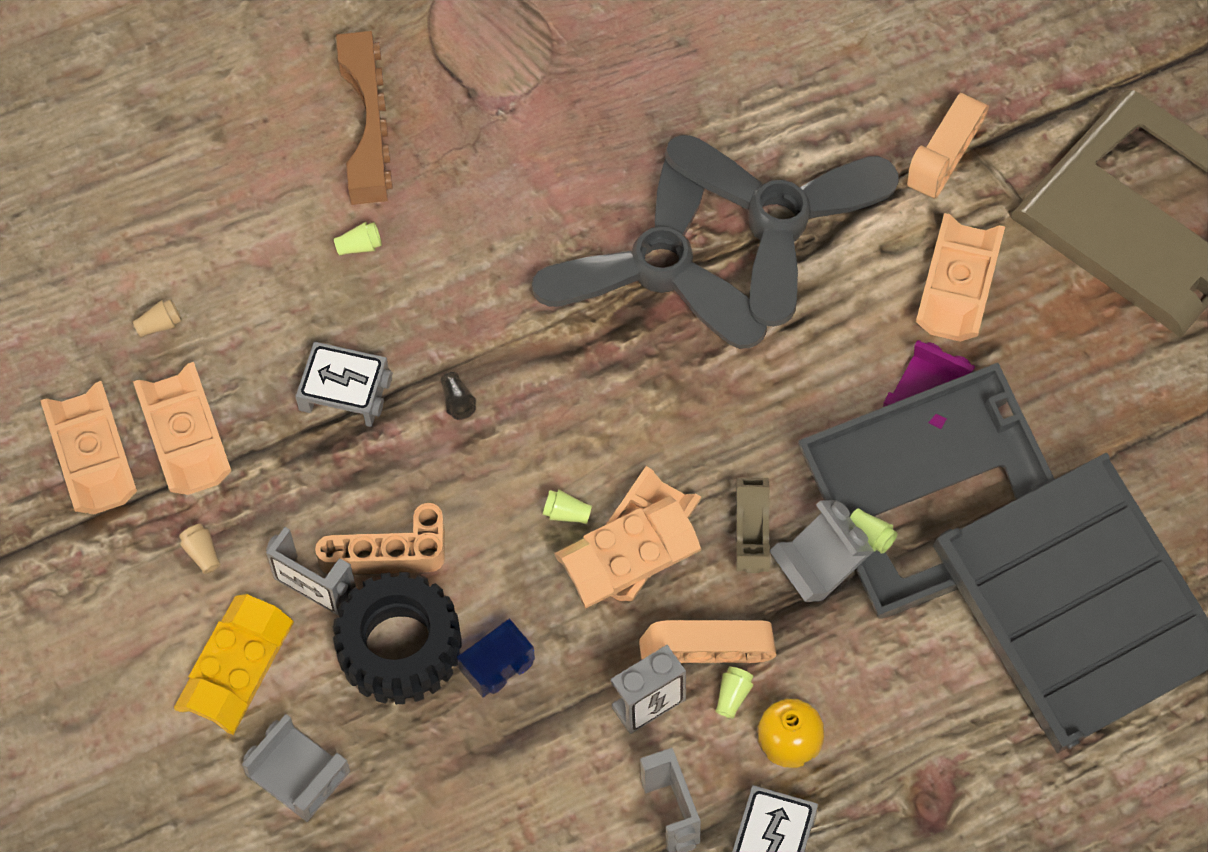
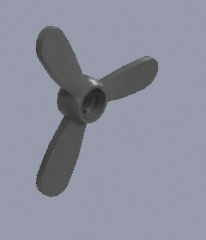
[665,135,899,327]
[532,158,768,349]

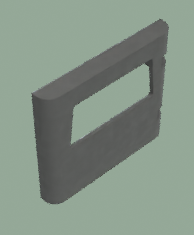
[798,363,1055,619]

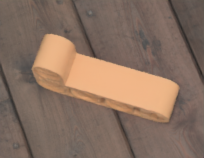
[907,93,989,199]
[315,503,445,575]
[639,620,776,663]

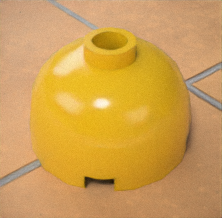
[758,699,824,768]

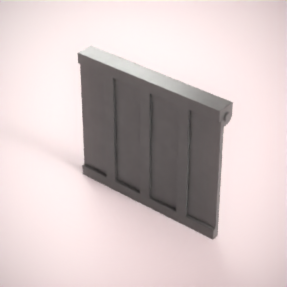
[933,452,1208,753]

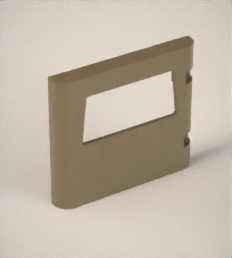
[1011,90,1208,337]

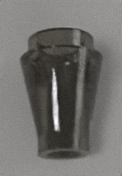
[441,372,476,420]

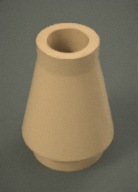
[133,299,182,337]
[179,524,221,574]

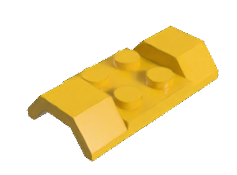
[174,594,294,735]

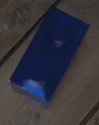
[457,618,535,698]

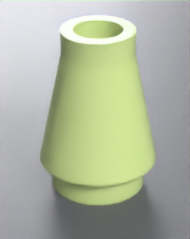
[334,222,382,256]
[542,489,592,524]
[850,508,898,554]
[715,666,754,719]

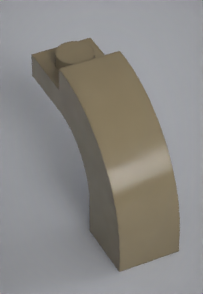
[736,478,770,573]

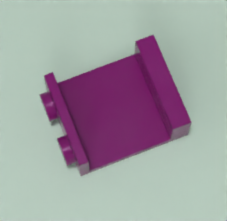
[883,340,975,429]

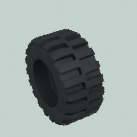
[333,572,462,705]

